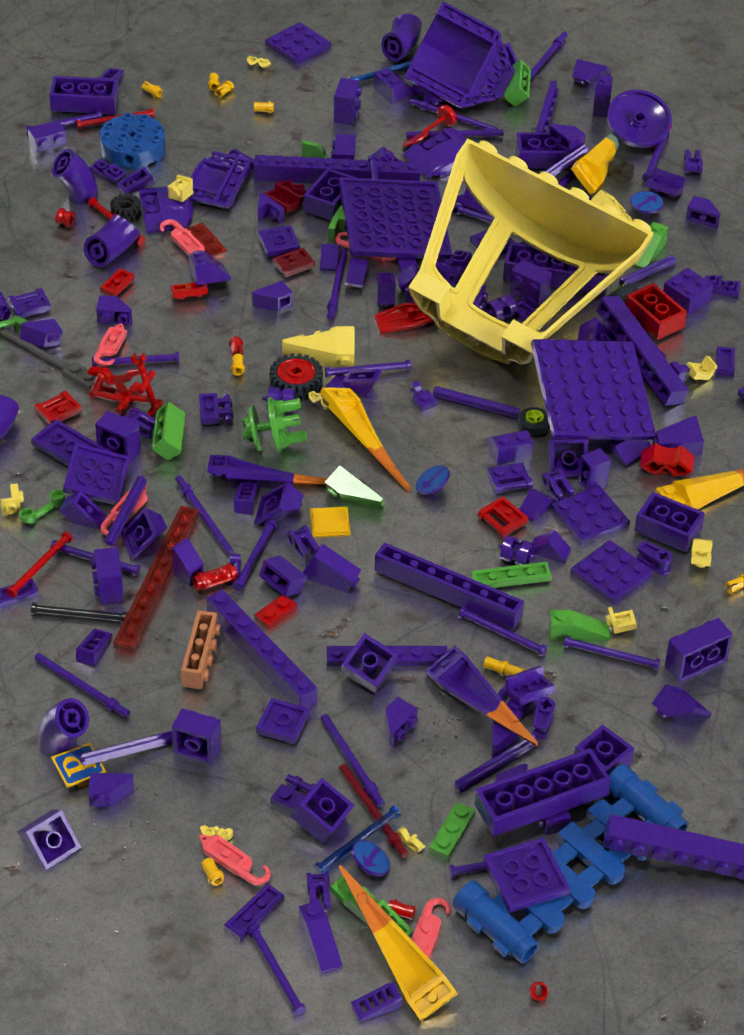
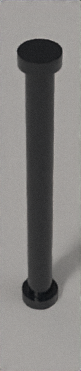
[31,602,128,624]

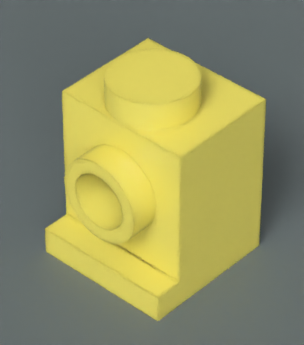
[168,175,193,202]

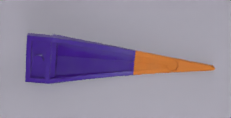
[207,455,328,485]
[424,645,538,746]

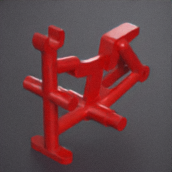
[87,353,163,417]

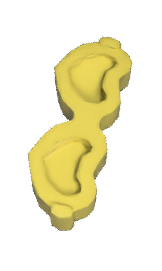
[247,56,271,68]
[308,391,330,410]
[200,825,233,841]
[396,826,426,853]

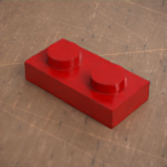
[100,268,134,296]
[170,282,208,299]
[255,595,297,630]

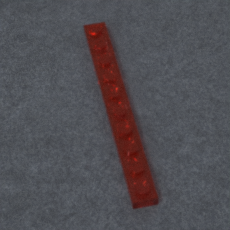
[113,505,199,652]

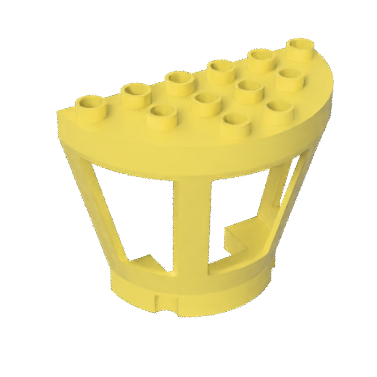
[408,138,654,365]

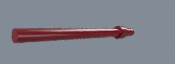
[339,764,409,859]

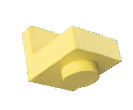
[686,356,717,380]
[0,483,24,515]
[691,538,712,568]
[606,607,637,634]

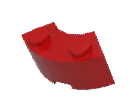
[639,443,695,477]

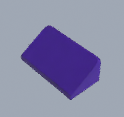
[613,440,651,466]

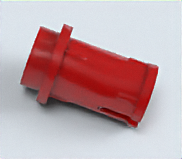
[229,336,243,357]
[388,899,416,920]

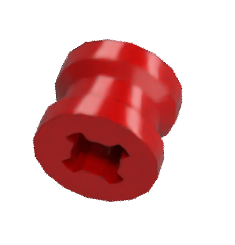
[55,208,76,228]

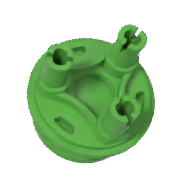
[241,397,307,452]

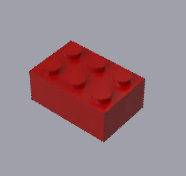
[625,283,687,340]

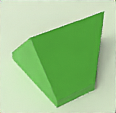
[302,140,328,158]

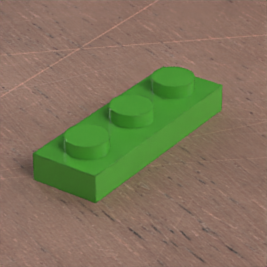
[428,802,476,861]

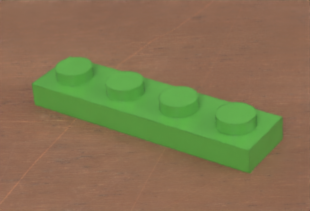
[471,561,552,588]

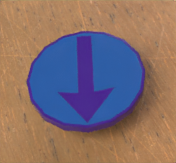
[630,191,663,214]
[416,465,450,495]
[351,840,390,876]

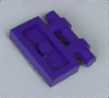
[199,393,234,424]
[270,774,315,814]

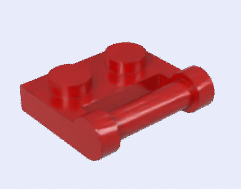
[33,390,82,425]
[477,496,529,539]

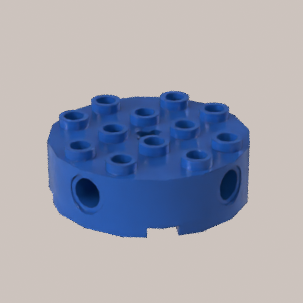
[100,113,166,170]

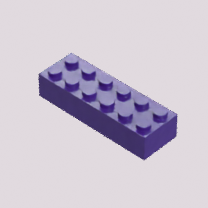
[503,242,610,295]
[475,748,611,837]

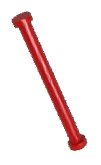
[76,108,155,130]
[88,197,146,246]
[6,531,73,598]

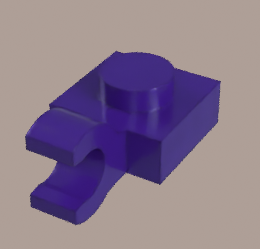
[410,381,437,412]

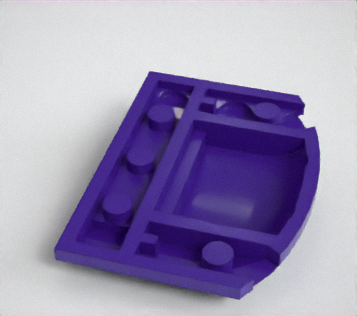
[403,128,467,180]
[190,151,252,209]
[138,186,193,233]

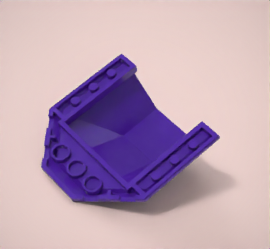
[404,1,515,109]

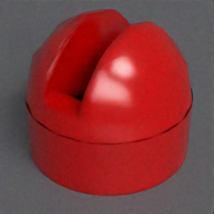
[530,981,548,1001]

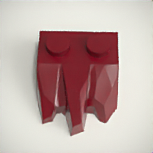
[264,180,307,213]

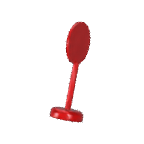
[402,105,457,147]

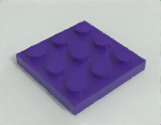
[265,22,331,65]
[62,443,130,505]
[551,485,630,545]
[570,540,653,605]
[483,837,571,913]

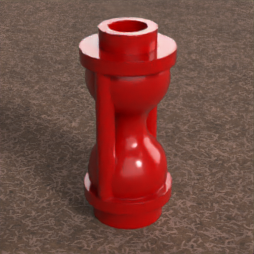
[192,563,237,592]

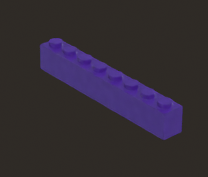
[596,296,689,406]
[374,542,524,630]
[206,589,318,709]
[603,814,744,880]

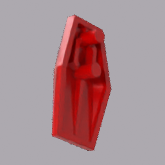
[374,303,435,334]

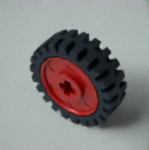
[269,353,323,401]

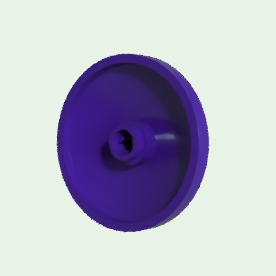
[607,90,672,148]

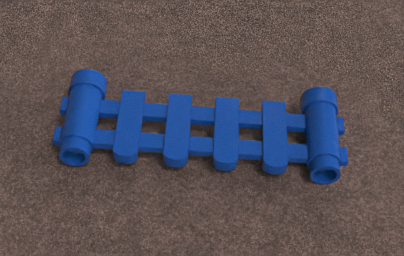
[452,764,689,964]

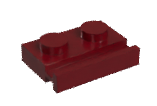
[273,248,316,278]

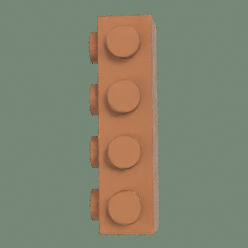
[181,610,221,689]

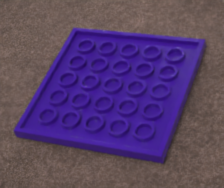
[339,177,452,260]
[531,339,656,440]

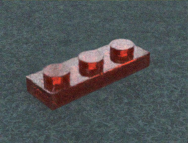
[188,222,228,260]

